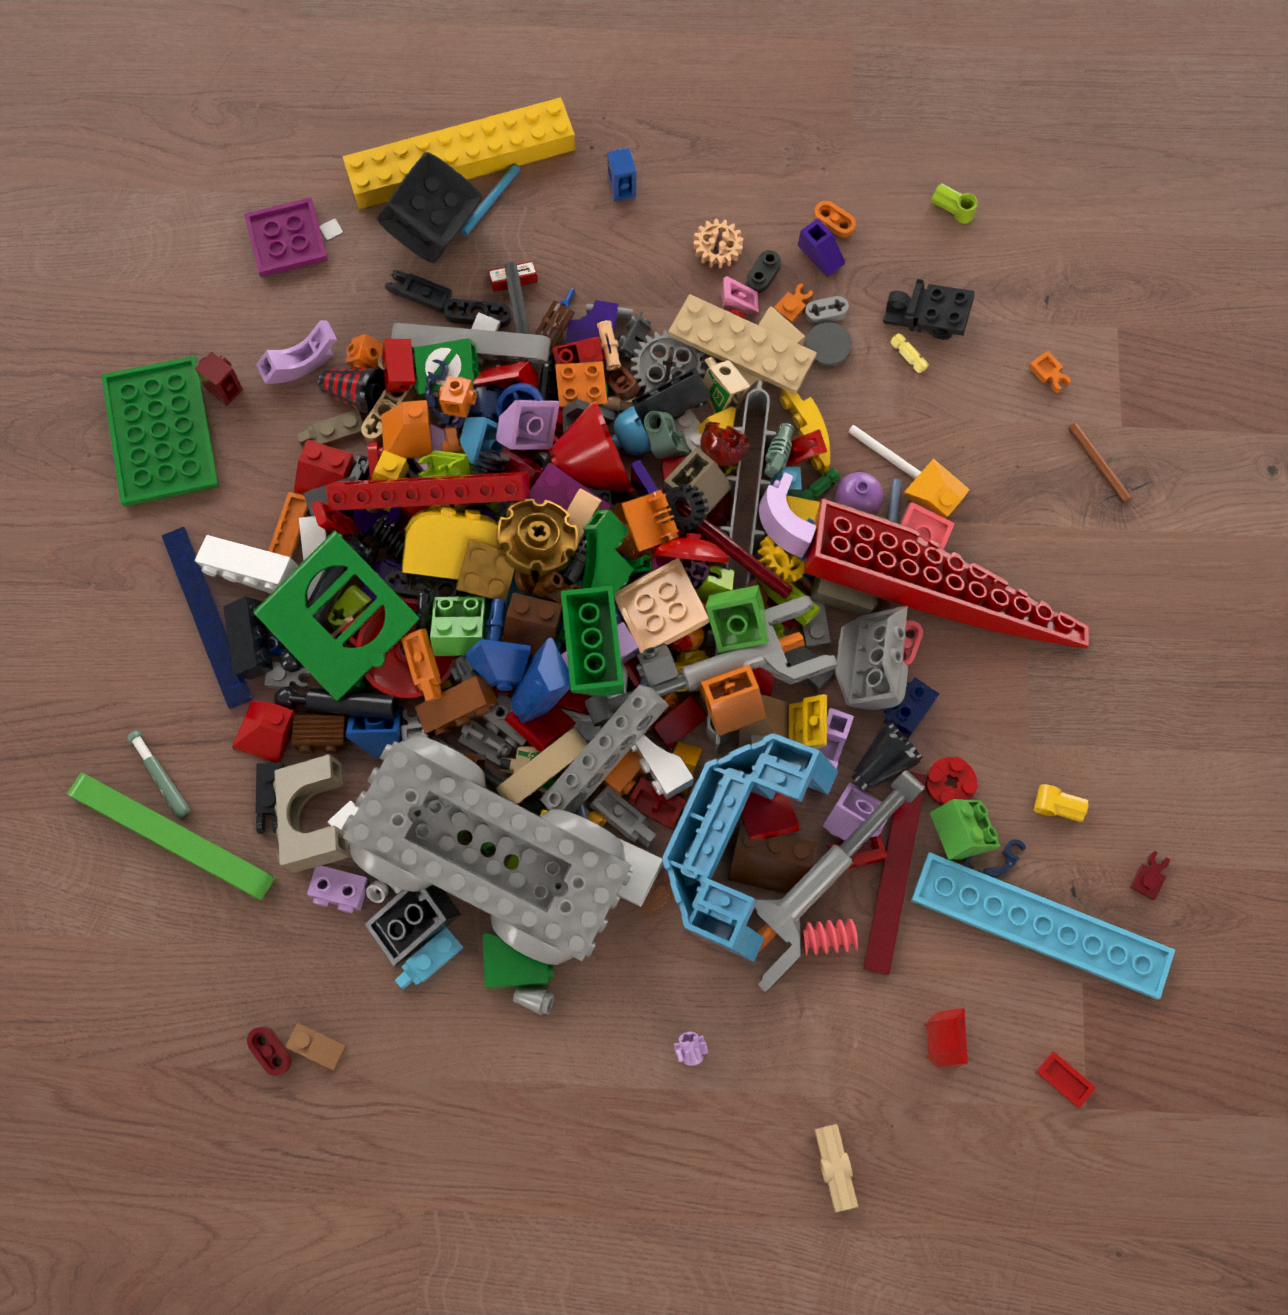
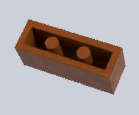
[415,676,498,737]

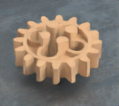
[693,219,743,268]

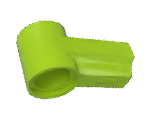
[931,184,978,224]

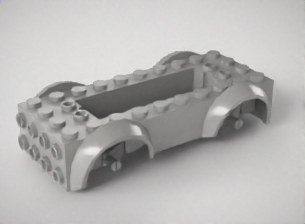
[341,736,633,965]

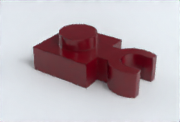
[1130,851,1170,900]

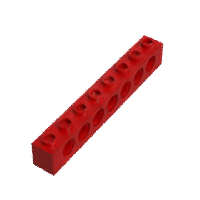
[326,471,530,511]

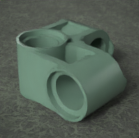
[644,411,690,460]

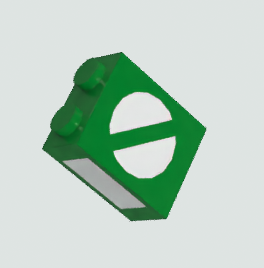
[413,338,479,398]

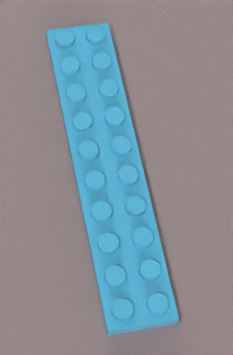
[911,852,1175,1000]

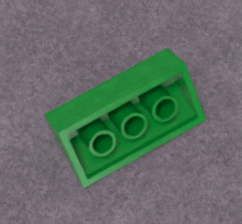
[561,585,624,696]

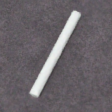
[848,425,921,479]

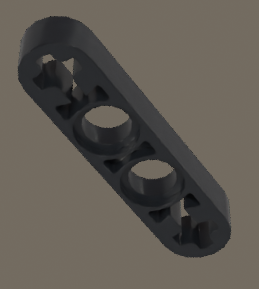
[385,571,482,603]

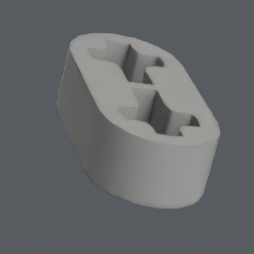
[804,296,849,325]

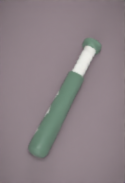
[127,730,190,818]

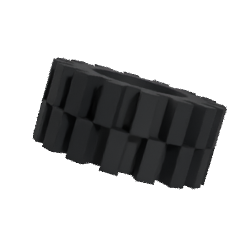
[665,484,709,532]

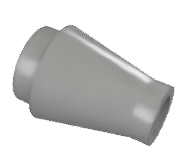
[513,987,554,1015]

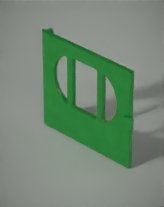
[253,530,420,702]

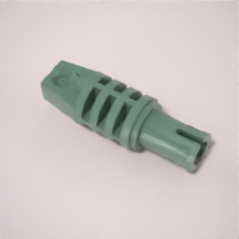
[764,423,794,478]

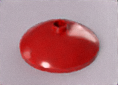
[654,533,729,563]

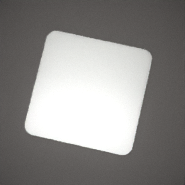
[319,219,343,240]

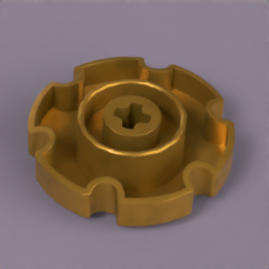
[496,499,578,576]

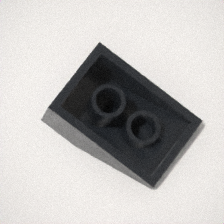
[364,884,462,966]

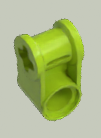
[328,585,374,631]

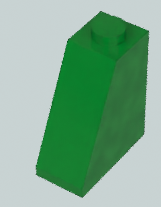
[483,933,554,989]

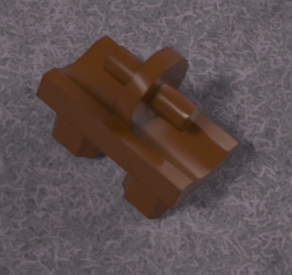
[534,300,575,348]
[533,571,582,604]

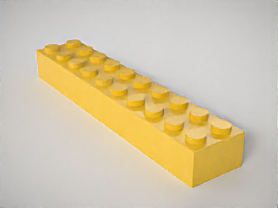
[343,97,575,209]

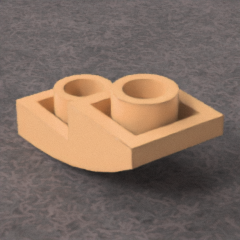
[567,489,602,546]

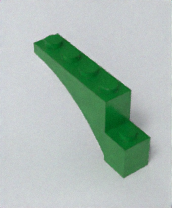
[557,510,634,646]

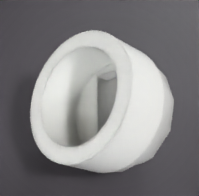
[366,880,389,903]

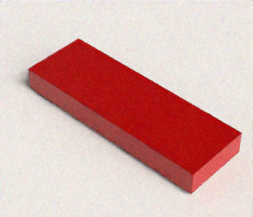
[311,500,360,540]

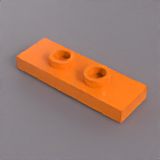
[268,492,310,560]

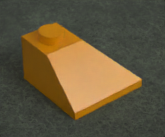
[903,459,970,519]

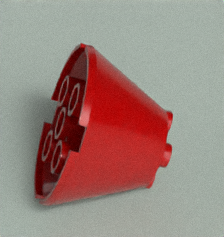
[548,401,634,493]

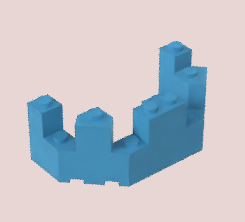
[662,733,839,962]

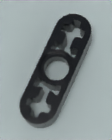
[444,299,512,328]

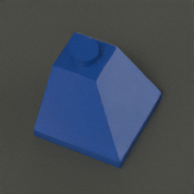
[465,639,531,691]
[346,706,403,758]

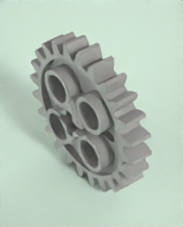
[630,329,706,393]

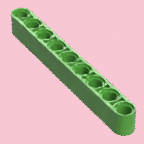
[67,772,275,901]

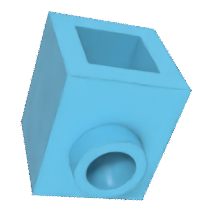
[770,467,801,498]

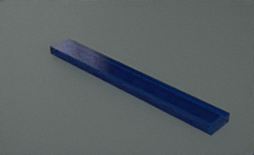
[161,527,253,709]

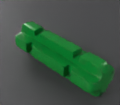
[799,468,841,501]

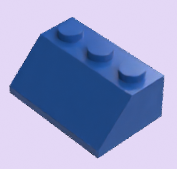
[510,637,571,723]

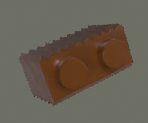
[292,715,347,754]

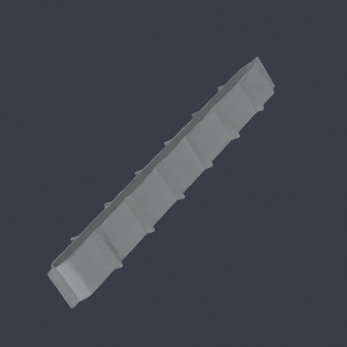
[700,380,776,754]

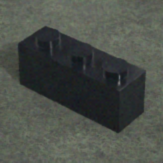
[632,367,710,429]
[223,596,273,680]

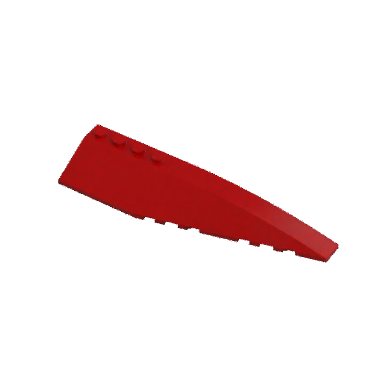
[804,498,1089,649]

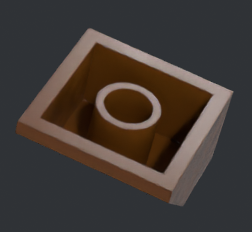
[502,593,563,657]

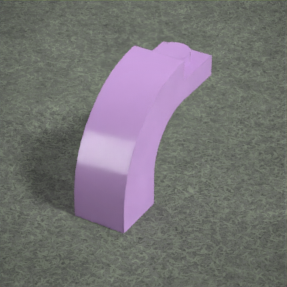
[256,320,337,384]
[759,472,817,558]

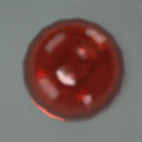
[700,422,750,468]

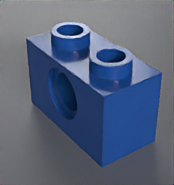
[607,148,636,201]

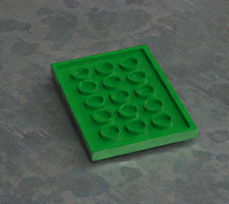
[101,356,219,507]

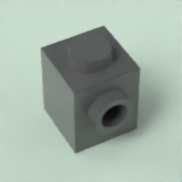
[636,644,679,687]

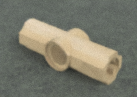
[814,1124,858,1212]

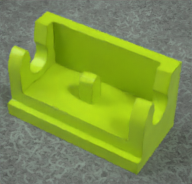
[418,450,471,477]
[696,566,734,602]

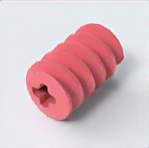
[802,918,858,956]

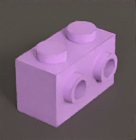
[307,866,370,914]

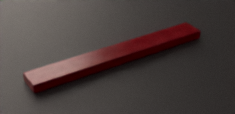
[863,771,927,975]

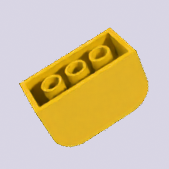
[402,506,499,579]

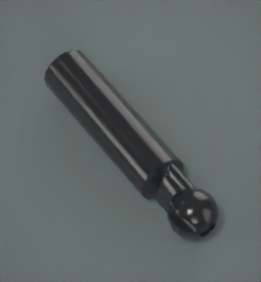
[280,566,347,673]
[274,687,399,720]

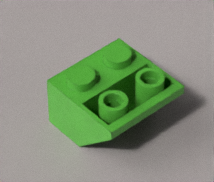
[430,597,486,656]
[930,799,1001,859]

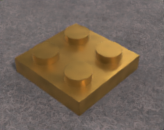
[456,539,515,602]

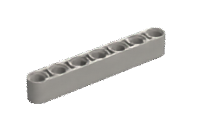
[391,323,551,364]

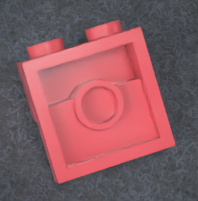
[900,502,955,550]

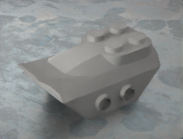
[835,605,908,710]

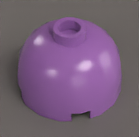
[834,472,883,515]

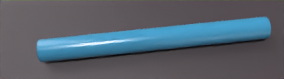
[460,164,520,236]

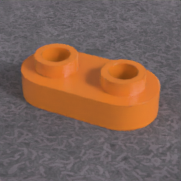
[814,201,856,238]

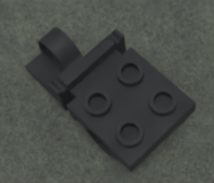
[883,279,975,340]

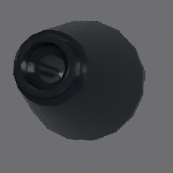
[852,722,923,791]

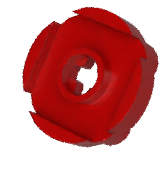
[925,757,978,805]

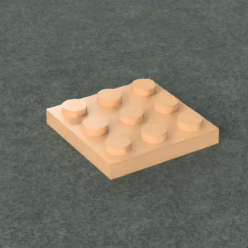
[614,558,710,653]

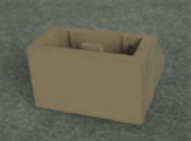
[663,447,732,515]

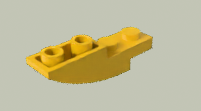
[780,389,830,476]

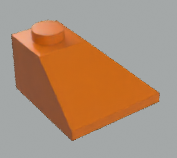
[381,400,433,459]

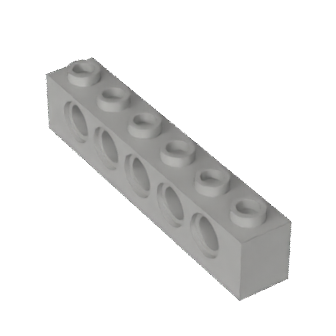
[540,685,669,814]

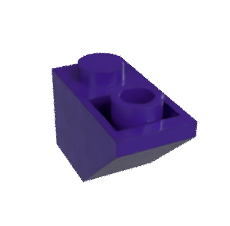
[798,218,845,277]

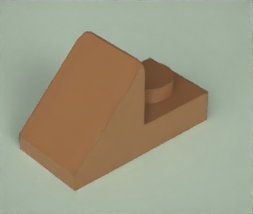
[285,1023,346,1070]

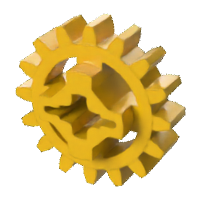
[758,535,805,584]

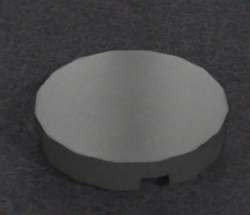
[805,322,852,367]

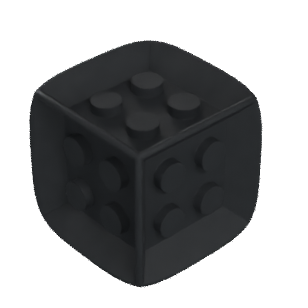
[377,152,482,263]

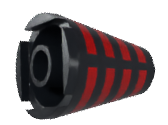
[318,367,385,415]

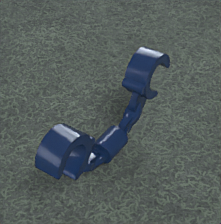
[425,359,465,430]
[948,839,1026,878]

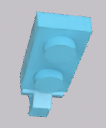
[395,927,463,990]

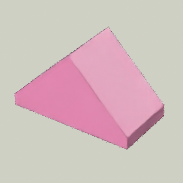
[722,276,759,314]

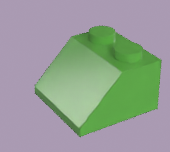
[706,585,769,653]

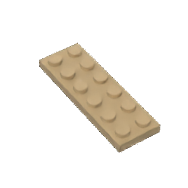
[668,294,817,395]

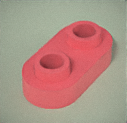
[903,620,923,667]

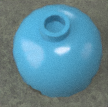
[611,406,652,456]

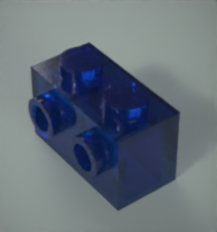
[884,677,940,739]

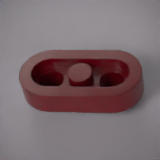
[247,1026,292,1076]

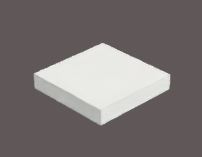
[618,838,663,907]

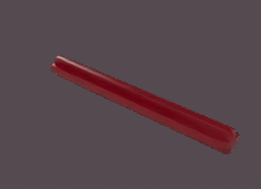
[677,500,793,599]

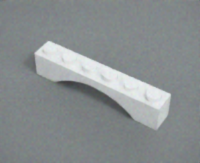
[607,664,693,800]

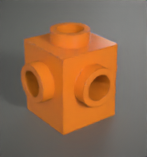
[345,334,383,368]
[439,376,477,418]

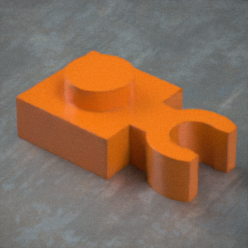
[774,283,813,324]
[1028,350,1071,394]

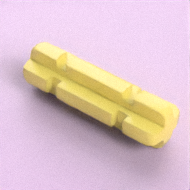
[891,333,929,373]

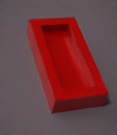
[1035,1051,1096,1108]

